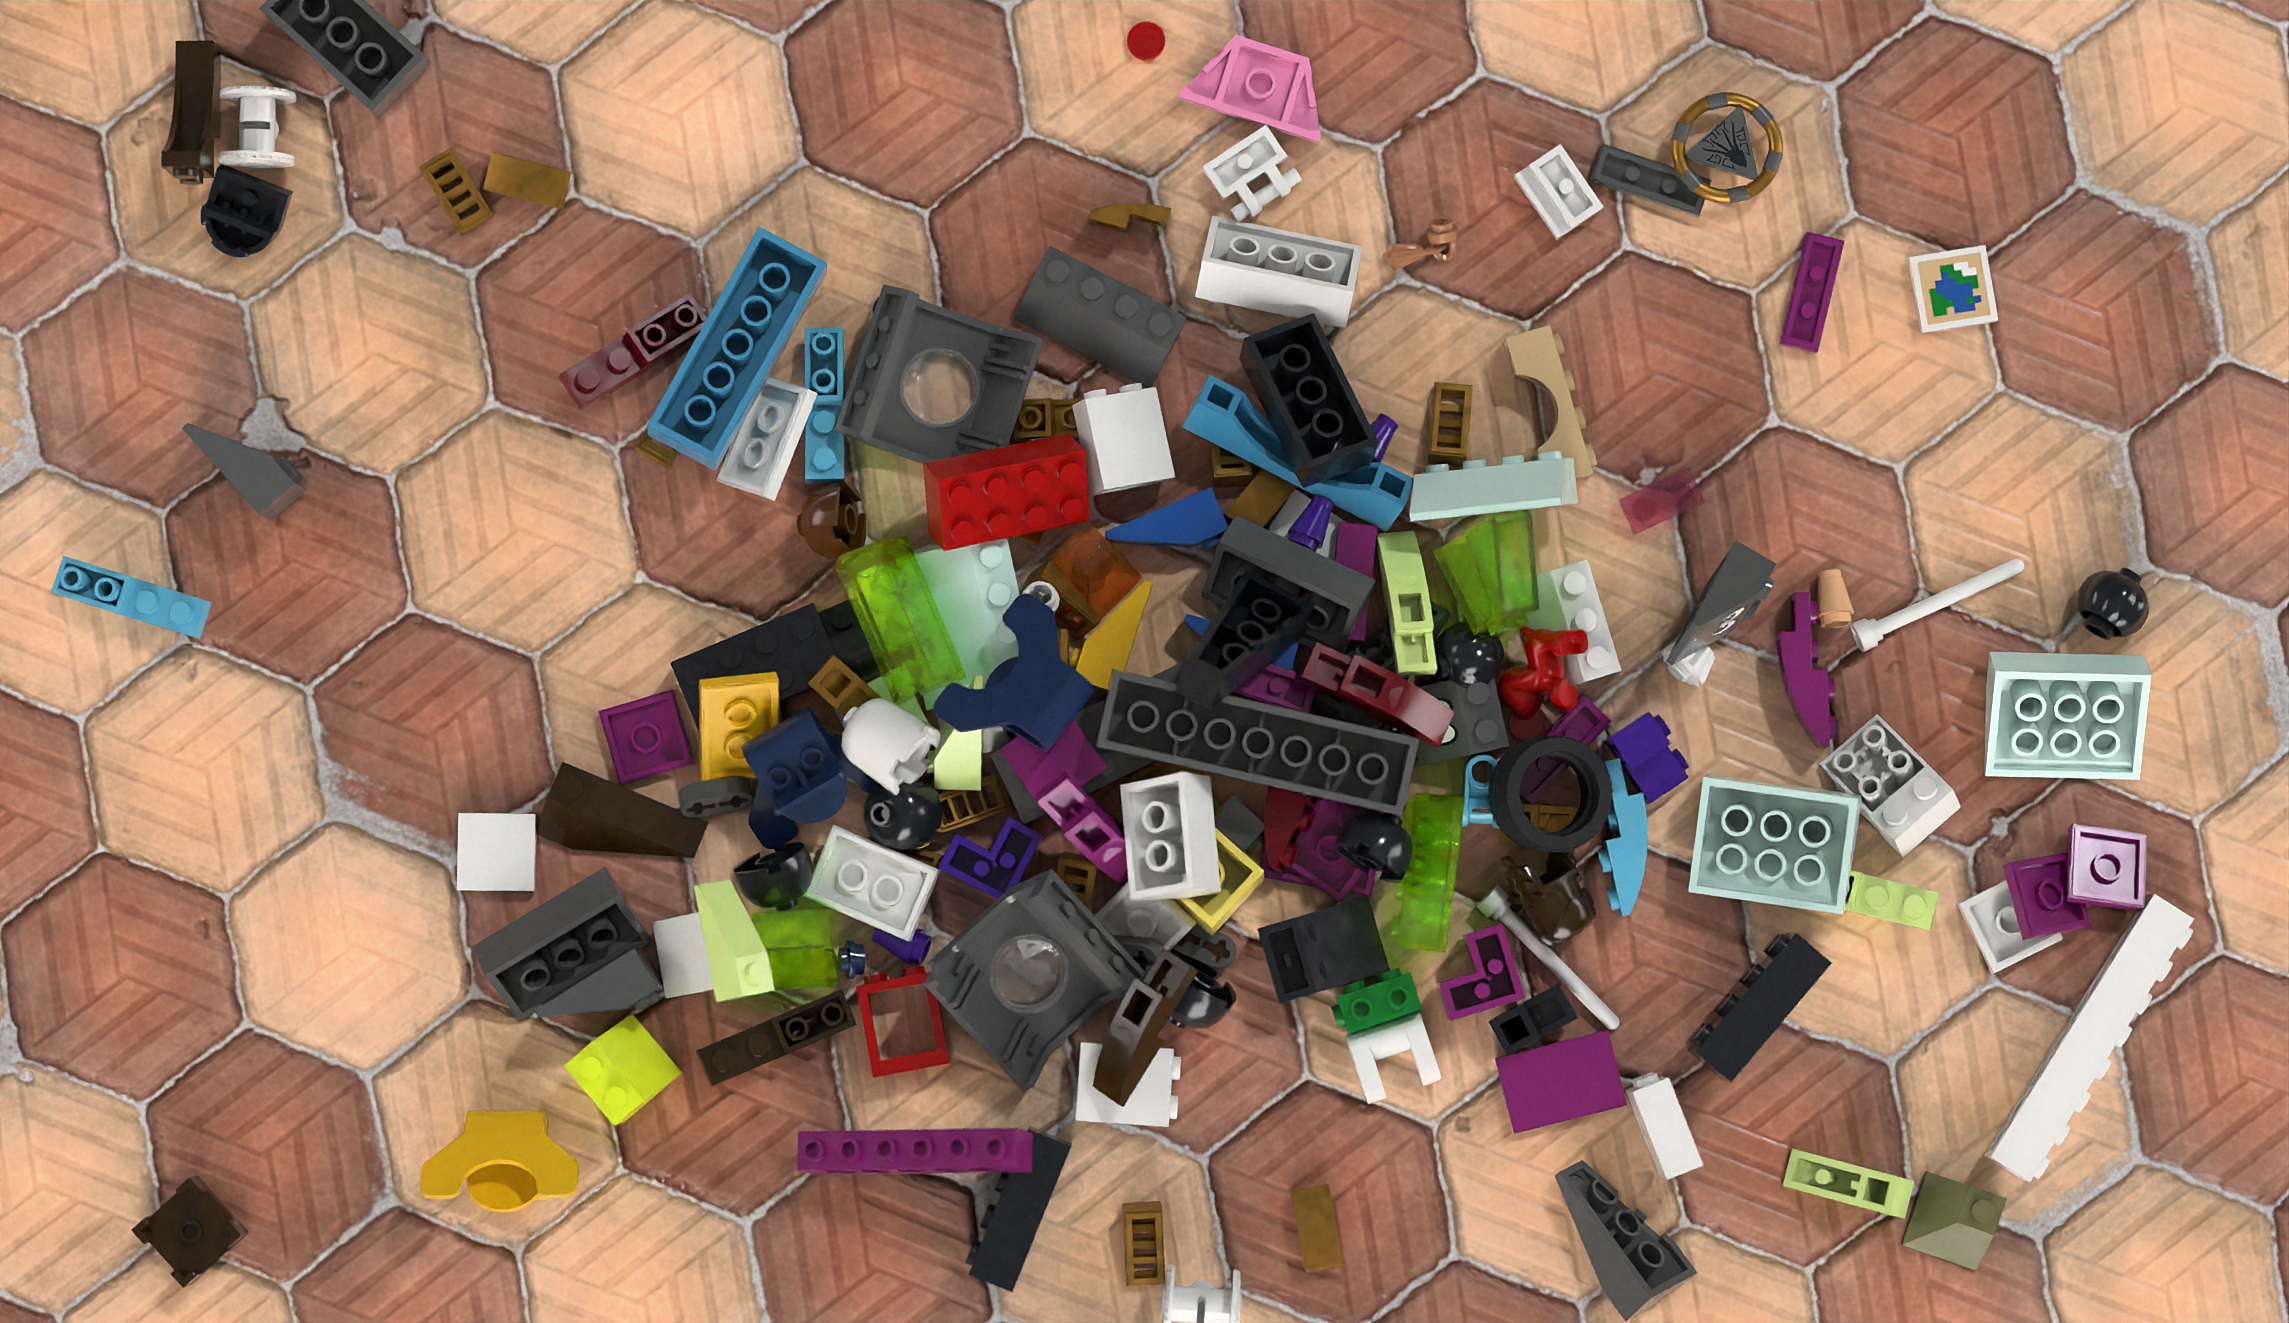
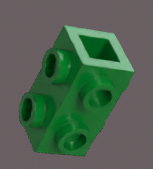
[1331,967,1423,1034]

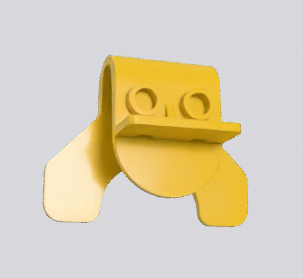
[420,1110,579,1212]

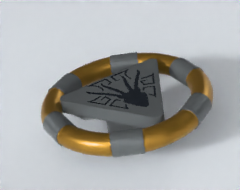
[1671,92,1783,204]

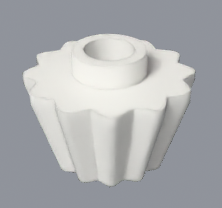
[1661,642,1715,687]

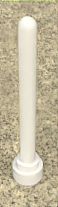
[1850,559,2024,652]
[1476,885,1620,1030]

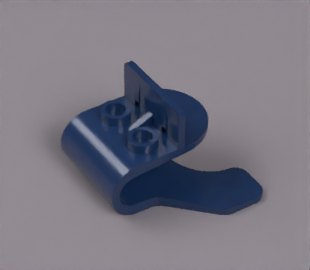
[933,594,1095,753]
[741,707,878,849]

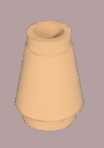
[1817,569,1854,628]

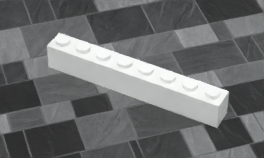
[1984,894,2194,1182]

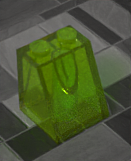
[1433,509,1539,636]
[751,909,839,990]

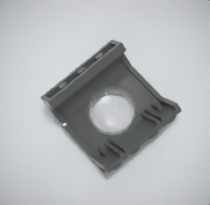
[834,284,1044,464]
[924,869,1147,1091]

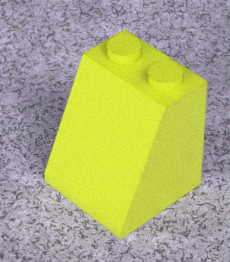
[564,1014,683,1126]

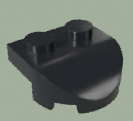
[201,164,293,257]

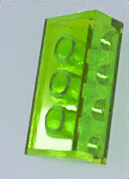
[835,536,967,705]
[1390,793,1465,953]

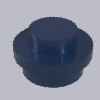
[837,940,865,979]

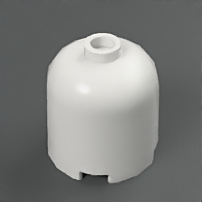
[841,698,941,795]

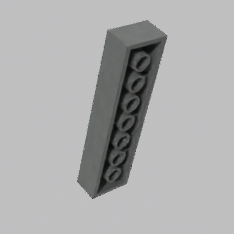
[1095,669,1419,816]

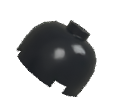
[863,777,942,851]
[1334,811,1413,884]
[734,842,813,912]
[1168,955,1237,1029]

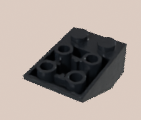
[1257,896,1390,1003]

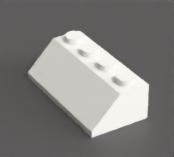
[1195,215,1362,328]

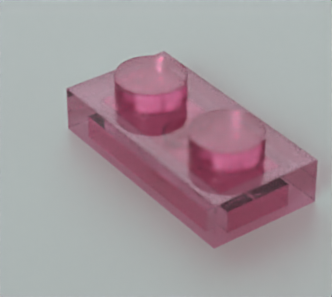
[1618,467,1705,535]

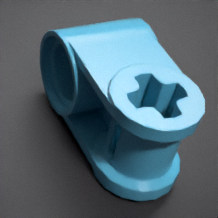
[1460,754,1499,828]

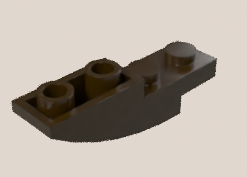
[1093,948,1198,1107]
[696,989,857,1087]

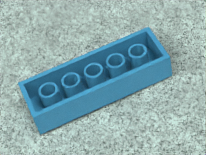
[647,227,827,471]

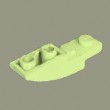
[1376,531,1437,677]
[1844,870,1940,931]

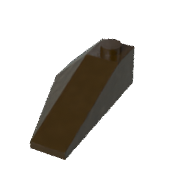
[537,762,709,858]

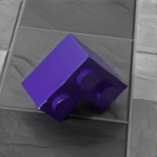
[1604,712,1689,804]
[938,817,1044,899]

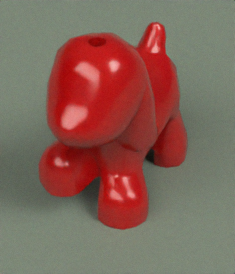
[1496,626,1588,720]

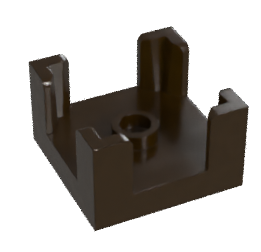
[131,1175,249,1288]

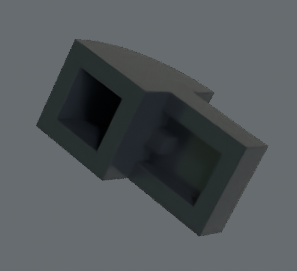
[819,597,886,682]
[1489,983,1578,1056]

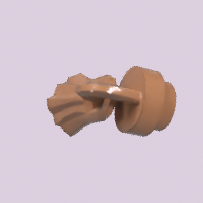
[1383,217,1458,271]

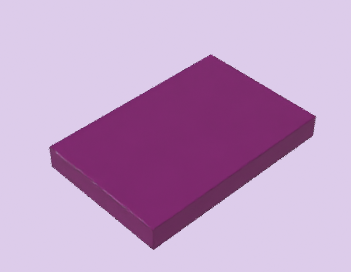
[1286,797,1406,904]
[1494,1030,1627,1134]

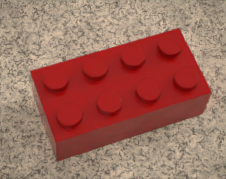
[923,433,1090,551]

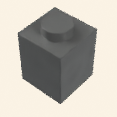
[1214,795,1265,854]

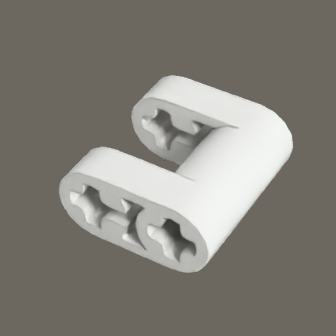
[1345,1011,1442,1104]

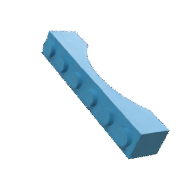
[1182,374,1414,532]

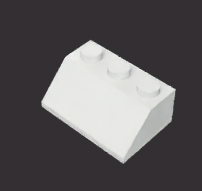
[1510,560,1622,695]
[1120,772,1221,901]

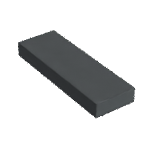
[1590,143,1712,218]

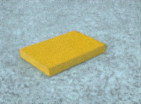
[699,672,779,782]

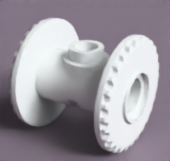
[218,86,297,169]
[1161,1265,1242,1323]

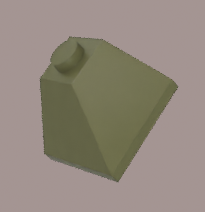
[1901,1171,2007,1270]

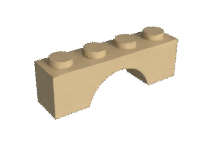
[1503,325,1597,480]

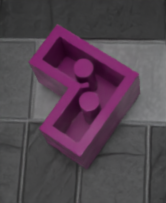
[1437,923,1525,1021]

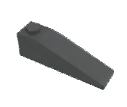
[1555,1160,1697,1321]

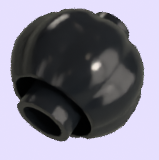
[2077,567,2149,640]
[1434,621,1504,688]

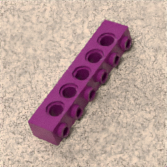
[797,1128,1033,1175]

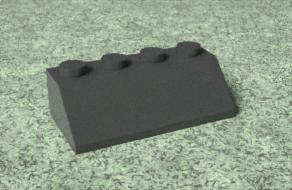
[1015,246,1187,388]
[1201,515,1376,654]
[472,867,652,1021]

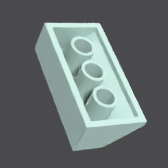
[1409,451,1578,522]

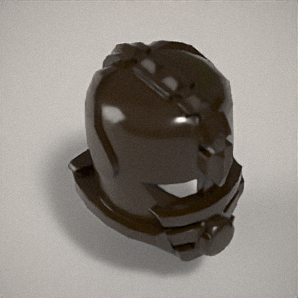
[1501,852,1596,946]

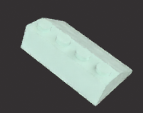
[893,538,1020,710]
[1984,652,2151,780]
[1688,774,1862,914]

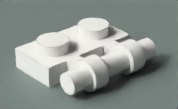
[1202,125,1302,222]

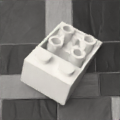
[1819,714,1961,857]

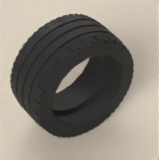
[1488,735,1613,852]

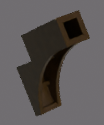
[161,40,221,185]

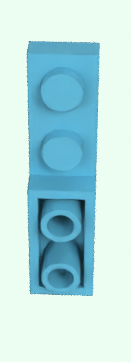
[805,327,846,484]
[51,556,212,639]
[1598,758,1648,917]

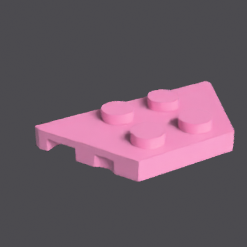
[1179,35,1321,144]

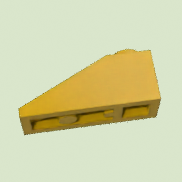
[1069,580,1153,691]

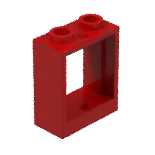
[856,965,951,1078]

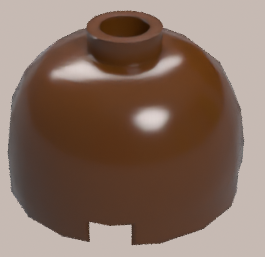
[797,481,866,559]

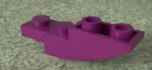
[1776,592,1836,748]
[1035,772,1128,886]

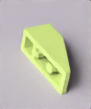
[927,676,983,791]
[694,879,774,1002]
[1783,1148,1915,1219]

